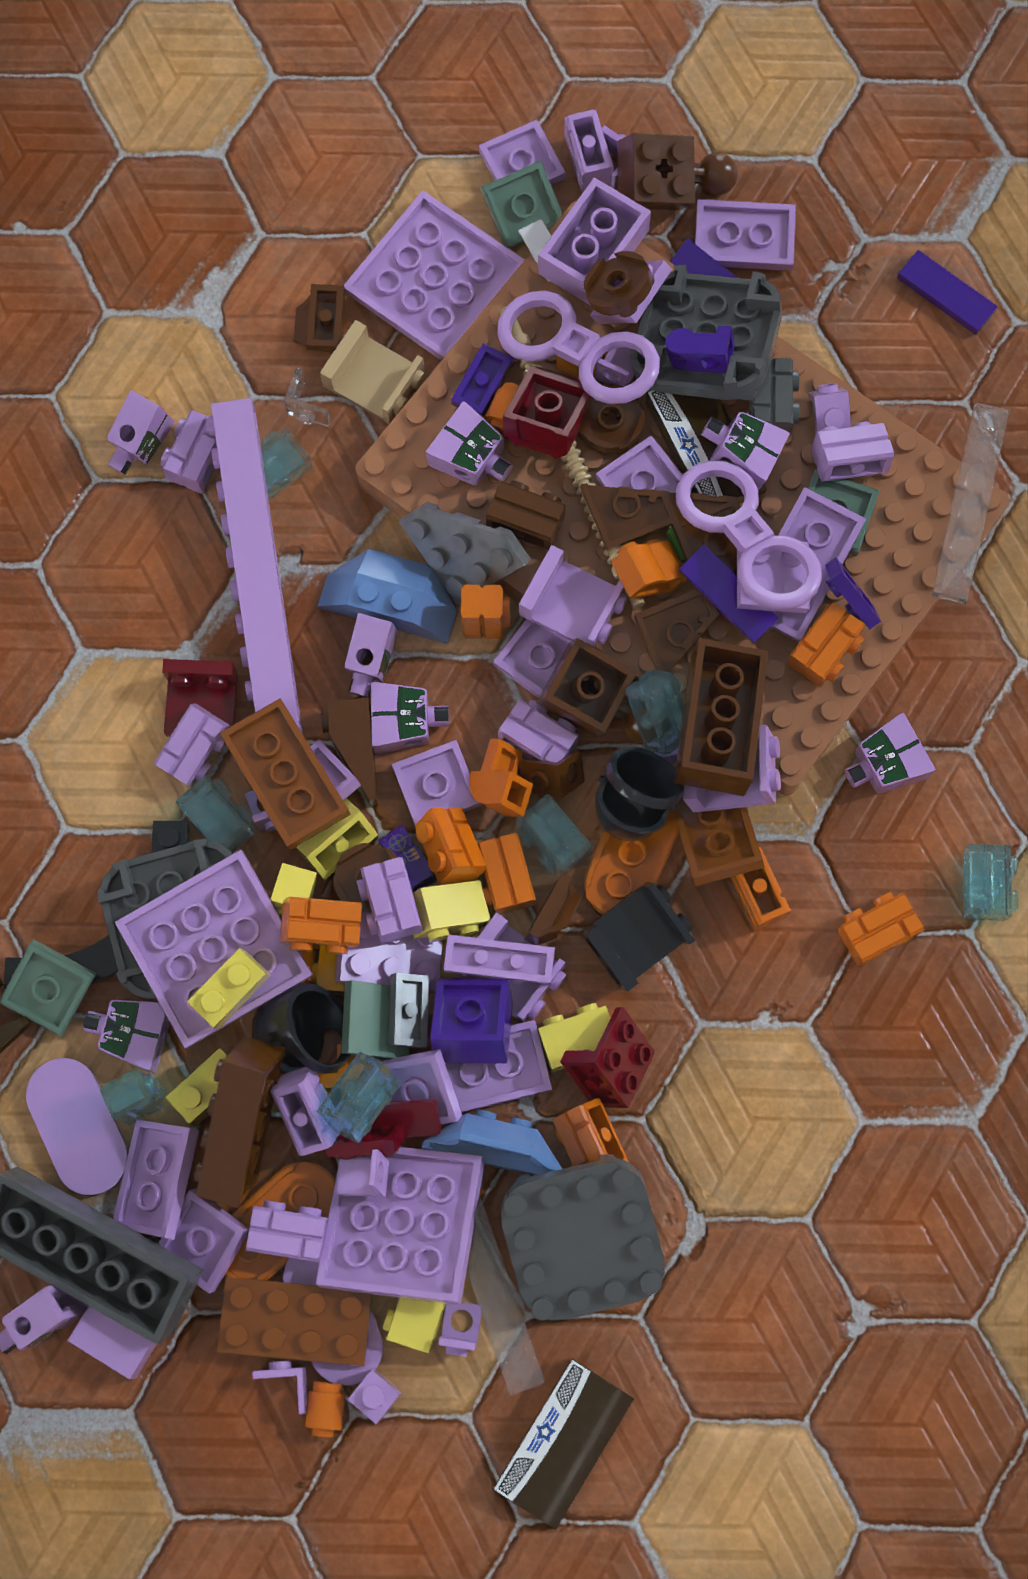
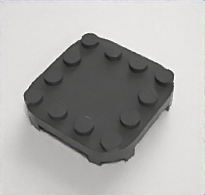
[629,265,782,400]
[97,839,234,999]
[501,1154,665,1320]

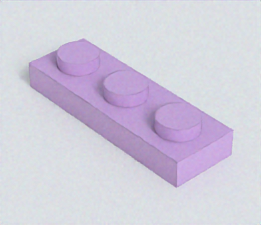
[443,935,555,984]

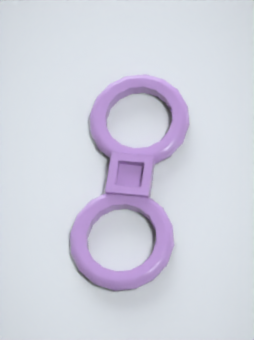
[497,290,660,404]
[676,461,822,610]

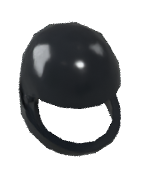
[595,747,684,842]
[252,983,351,1074]

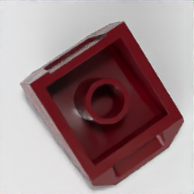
[503,366,592,459]

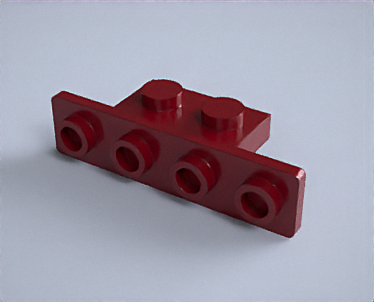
[325,1099,442,1160]

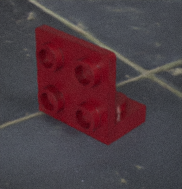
[162,659,238,737]
[560,1007,654,1108]

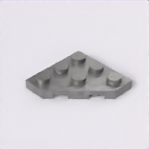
[399,502,531,605]

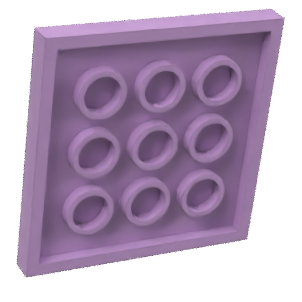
[344,190,524,361]
[115,850,313,1049]
[316,1147,485,1305]

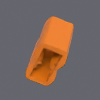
[611,539,687,599]

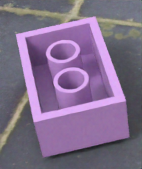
[538,177,651,306]

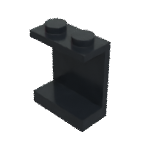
[580,882,695,992]

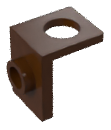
[519,750,585,798]

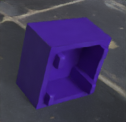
[430,979,513,1064]

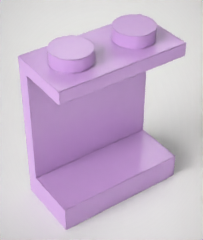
[519,545,629,648]
[683,724,781,813]
[455,912,567,1023]

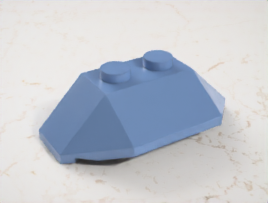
[317,549,457,644]
[422,1109,562,1176]

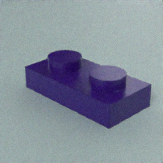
[451,343,513,418]
[825,557,881,630]

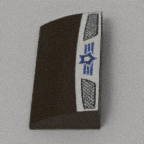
[645,390,767,504]
[493,1358,634,1529]

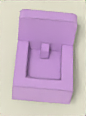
[808,383,851,435]

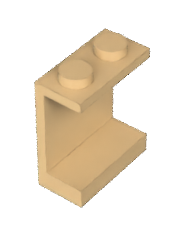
[320,320,426,424]

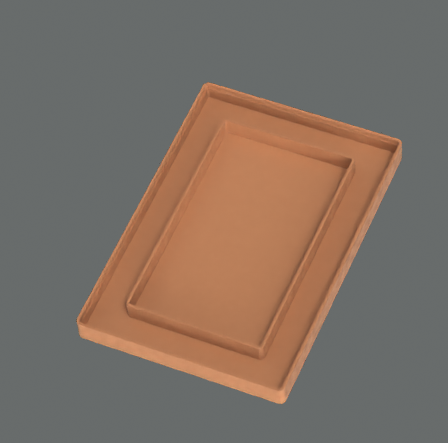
[356,201,1010,795]

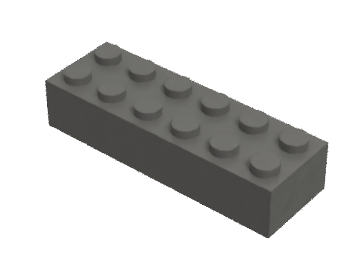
[0,1166,204,1345]

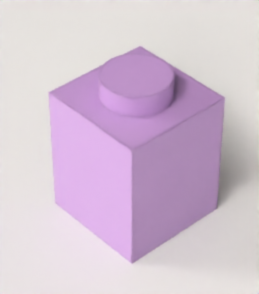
[348,1369,403,1424]

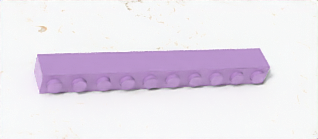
[207,398,303,734]

